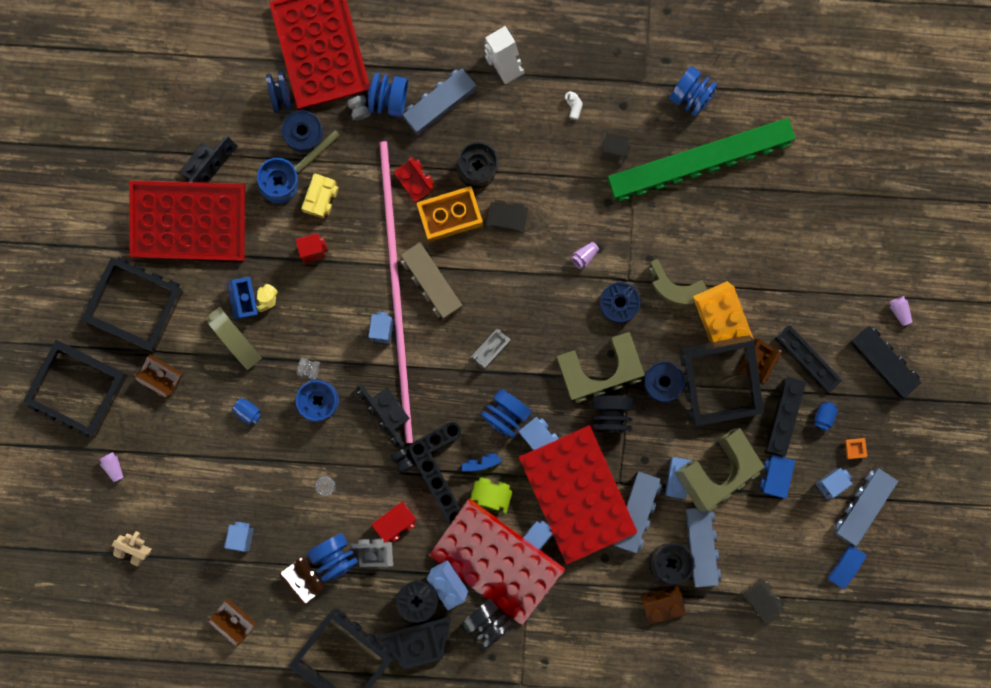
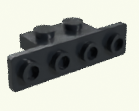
[179,136,237,183]
[356,383,410,450]

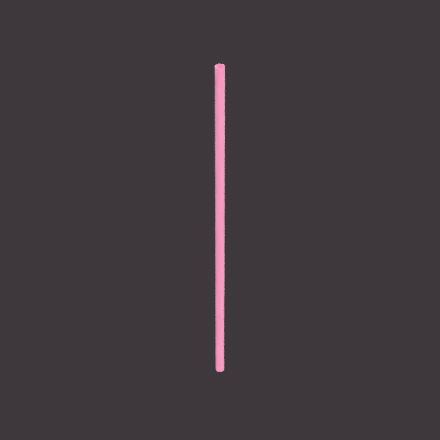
[380,141,413,444]

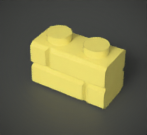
[301,174,339,219]

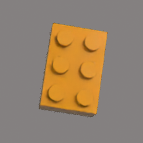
[417,186,483,242]
[692,281,753,343]

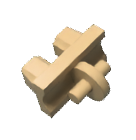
[112,531,152,566]

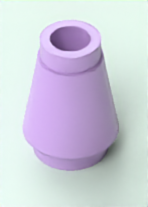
[571,242,599,269]
[890,296,913,326]
[99,452,124,482]

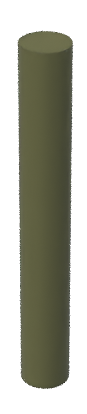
[295,130,340,173]

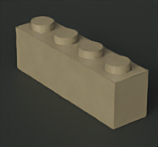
[400,242,463,320]

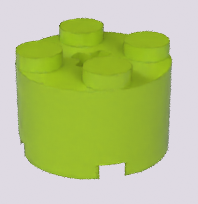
[470,478,512,515]

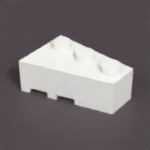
[484,26,524,84]

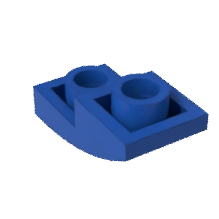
[462,453,502,472]
[828,544,867,589]

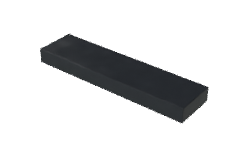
[775,324,842,393]

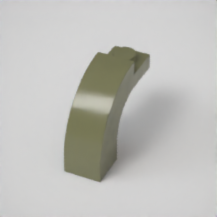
[648,259,707,306]
[205,307,262,370]

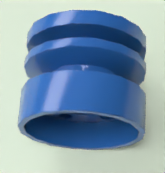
[669,66,718,117]
[368,72,408,118]
[257,158,298,204]
[296,380,339,421]
[481,388,532,438]
[307,533,358,582]

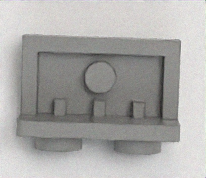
[351,539,393,567]

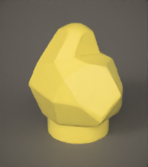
[255,284,278,312]

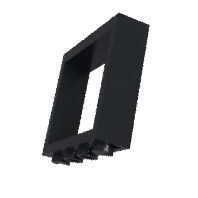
[82,257,184,353]
[680,335,764,426]
[23,340,128,438]
[289,608,396,688]

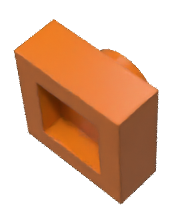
[845,438,867,459]

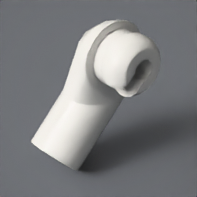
[565,92,582,120]

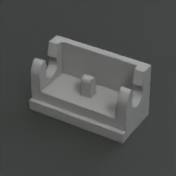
[471,329,511,370]

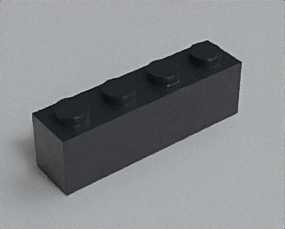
[849,326,921,400]
[764,377,806,457]

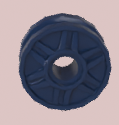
[266,71,292,114]
[282,110,323,153]
[600,282,640,323]
[643,361,685,403]

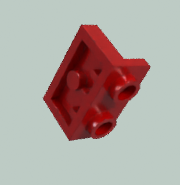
[394,157,435,204]

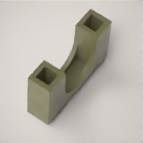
[556,332,645,403]
[674,428,764,512]

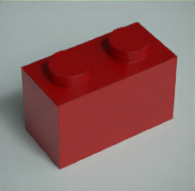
[295,233,328,263]
[371,501,417,543]

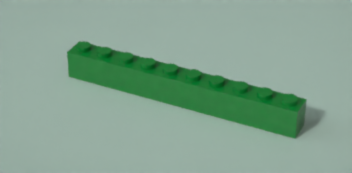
[607,118,796,202]

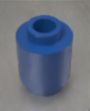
[232,398,262,425]
[814,401,839,431]

